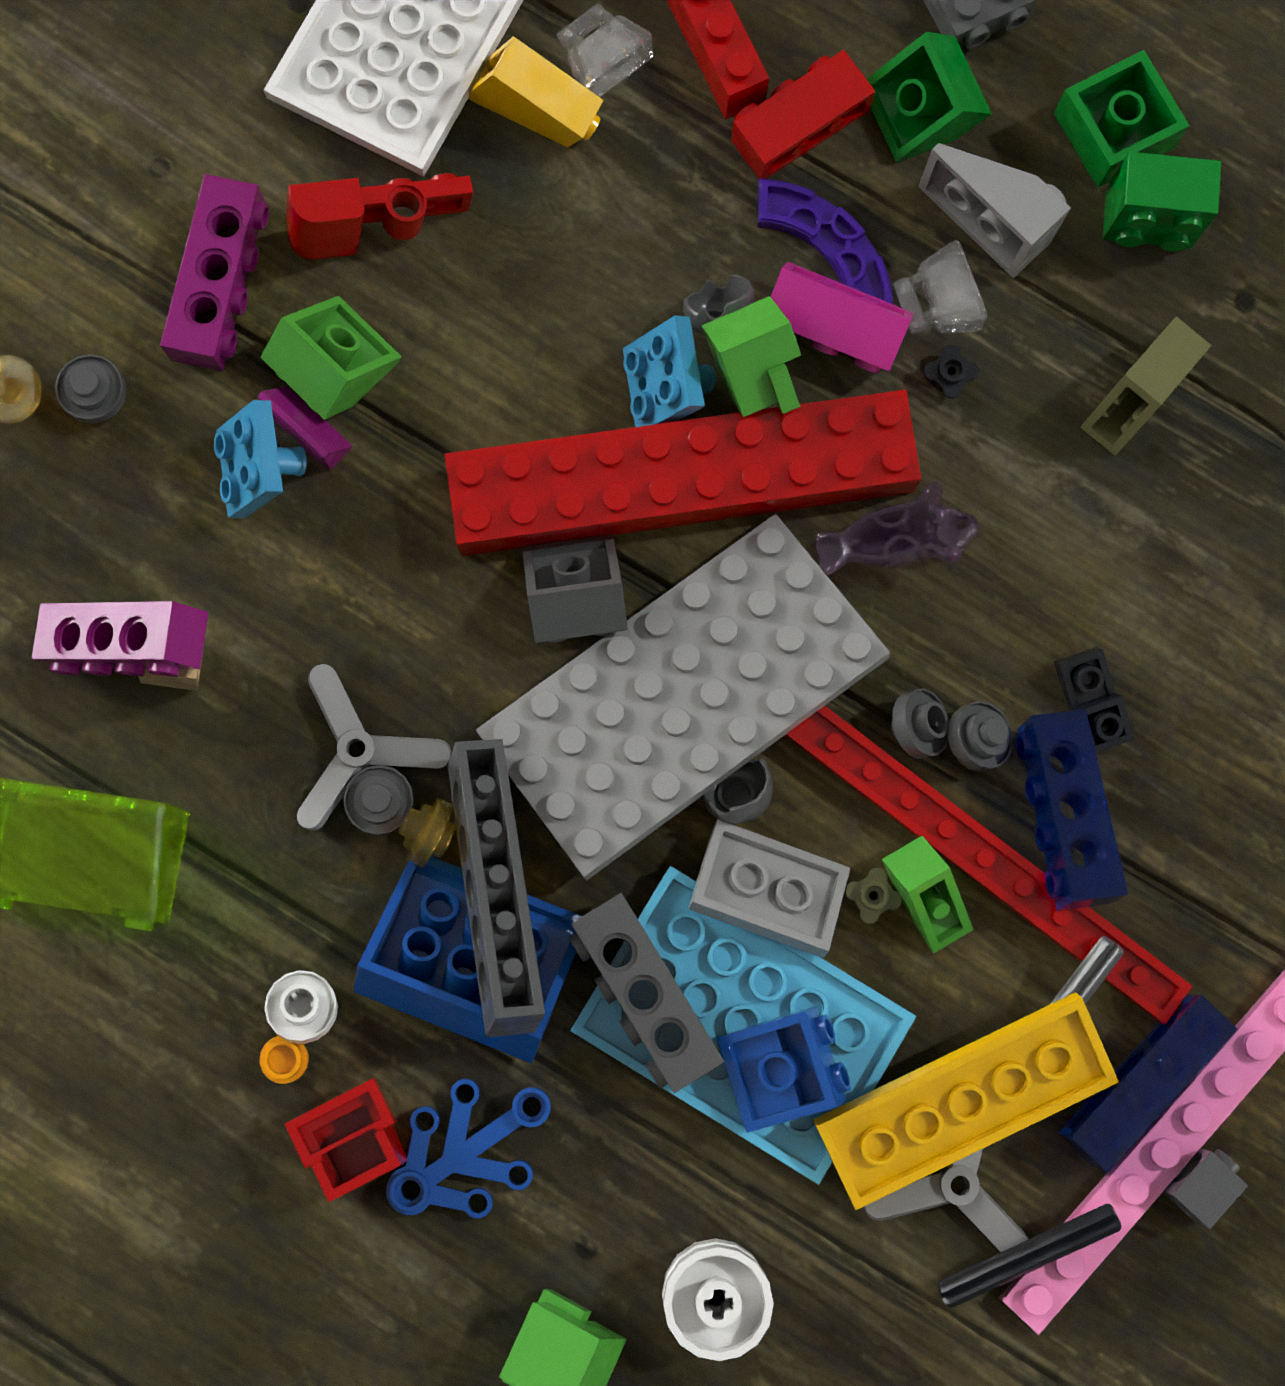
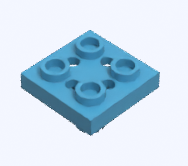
[623,315,716,427]
[214,400,307,518]

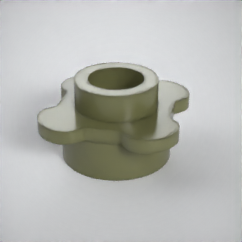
[845,867,902,924]

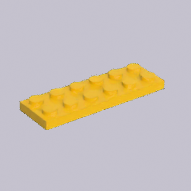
[813,992,1119,1210]

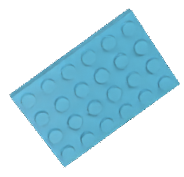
[570,866,917,1185]

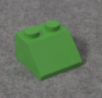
[260,296,402,420]

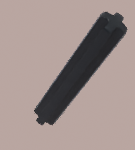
[938,1204,1122,1308]

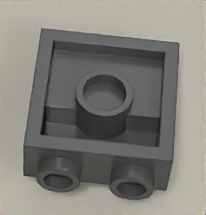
[923,0,1036,49]

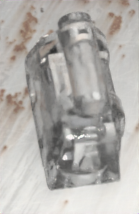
[556,3,653,97]
[893,240,987,334]

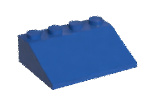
[353,850,582,1064]

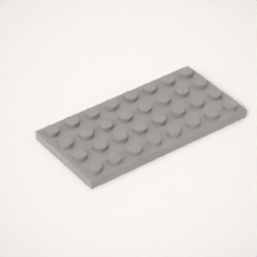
[476,513,890,881]

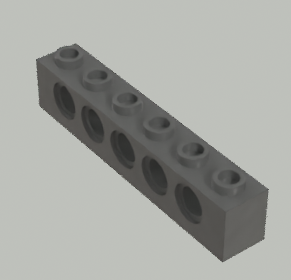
[448,739,545,1037]

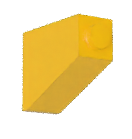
[468,36,604,148]

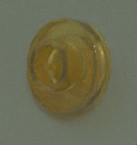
[0,354,42,424]
[398,797,457,867]

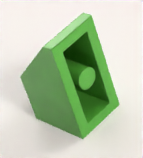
[882,836,974,954]

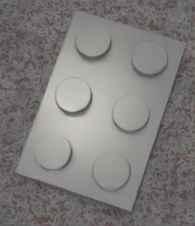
[688,819,850,958]

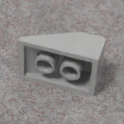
[918,143,1071,279]

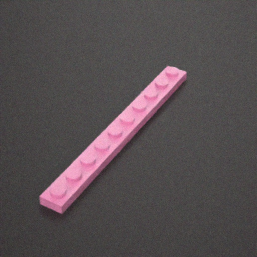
[998,969,1285,1335]

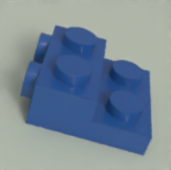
[717,1006,851,1133]

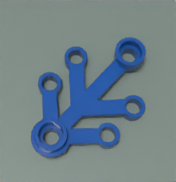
[386,1078,551,1218]

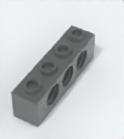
[569,893,725,1094]

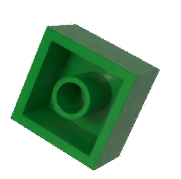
[1053,50,1190,188]
[1103,152,1221,252]

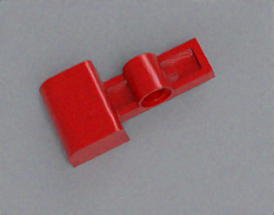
[285,173,473,260]

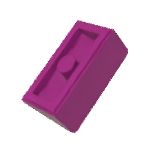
[258,387,352,470]

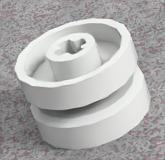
[662,1238,774,1361]

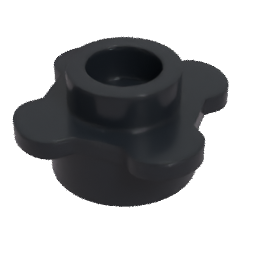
[924,345,979,399]

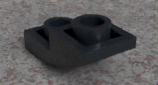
[1054,646,1134,754]

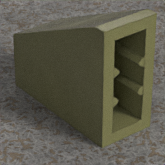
[1080,316,1212,456]

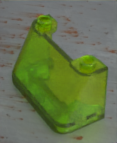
[0,778,189,931]

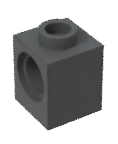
[1162,1148,1248,1230]

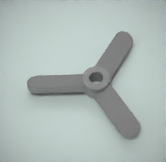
[297,664,451,831]
[864,1149,1029,1252]

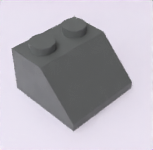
[522,534,628,643]

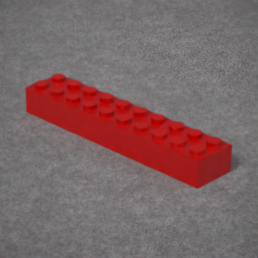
[445,389,922,557]

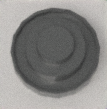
[55,354,127,424]
[891,688,949,759]
[948,701,1013,772]
[343,765,415,836]

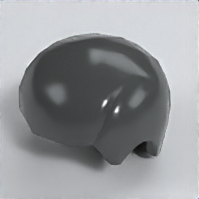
[683,275,754,335]
[702,758,774,824]

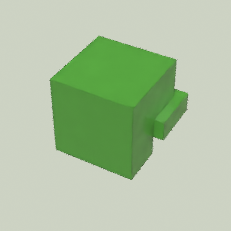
[701,296,801,417]
[499,1289,627,1386]

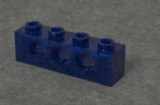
[1015,709,1128,911]
[1058,995,1238,1173]

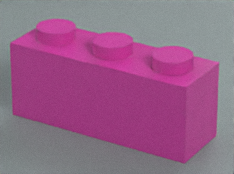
[771,262,914,373]

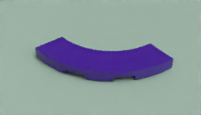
[757,179,893,304]

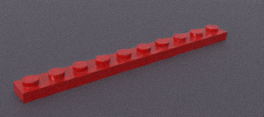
[784,706,1193,1024]

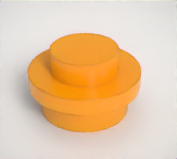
[260,1036,309,1084]

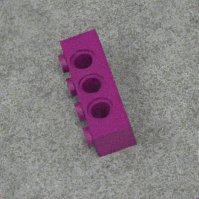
[160,174,269,371]
[32,601,209,677]

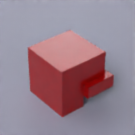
[284,1077,408,1202]

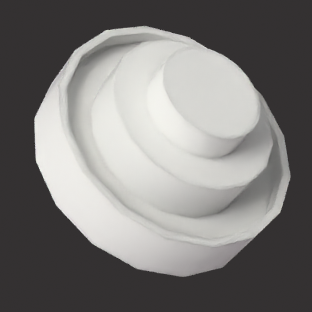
[264,970,338,1044]

